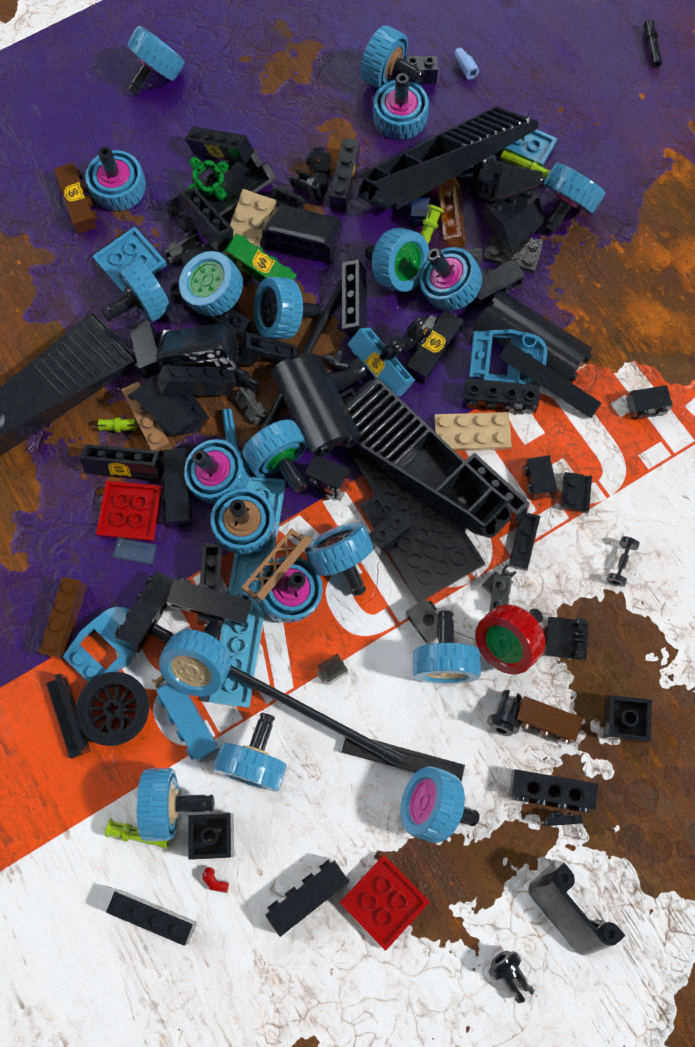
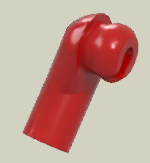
[202,867,229,893]

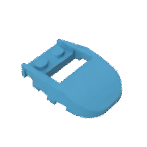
[469,329,547,384]
[63,607,137,682]

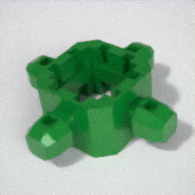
[188,157,229,201]

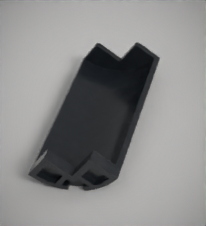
[166,148,277,235]
[473,291,593,383]
[271,354,362,457]

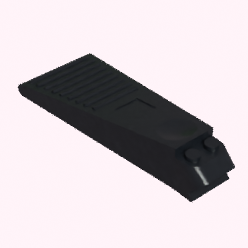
[358,106,539,209]
[0,313,137,456]
[345,377,512,538]

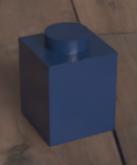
[410,198,429,227]

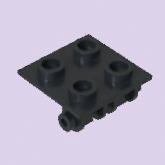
[546,617,588,660]

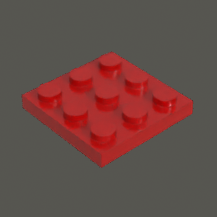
[96,480,163,542]
[339,855,430,951]

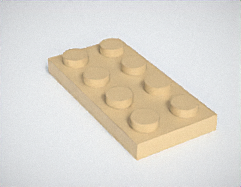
[434,412,512,451]

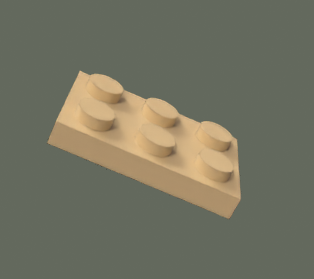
[230,189,276,247]

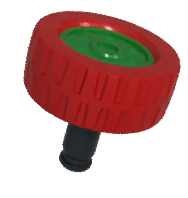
[475,604,545,675]

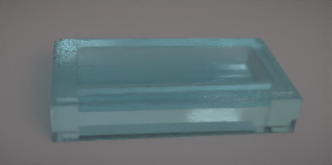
[114,538,157,565]

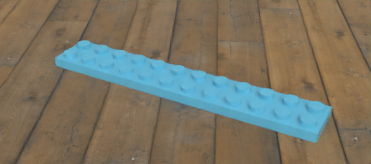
[209,476,286,708]

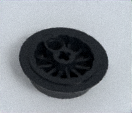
[76,672,149,746]

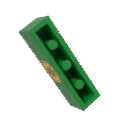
[223,233,297,283]

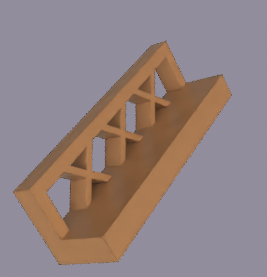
[241,528,312,604]

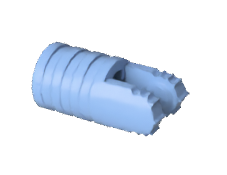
[455,48,480,80]

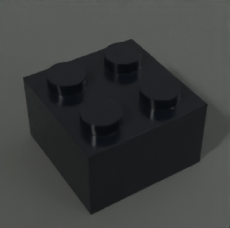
[305,454,350,501]
[603,695,652,743]
[188,813,234,860]

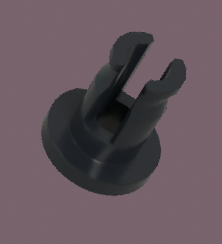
[290,169,328,201]
[487,690,522,736]
[489,951,534,1004]

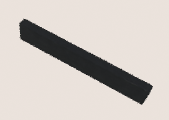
[498,341,602,418]
[341,737,465,782]

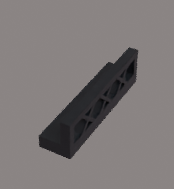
[46,673,92,759]

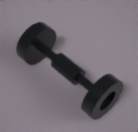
[606,536,640,587]

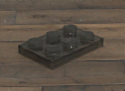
[483,231,544,274]

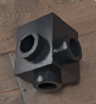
[306,147,331,173]

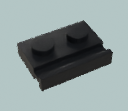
[560,472,592,514]

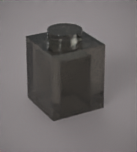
[316,653,348,685]

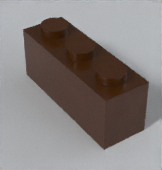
[515,696,583,745]

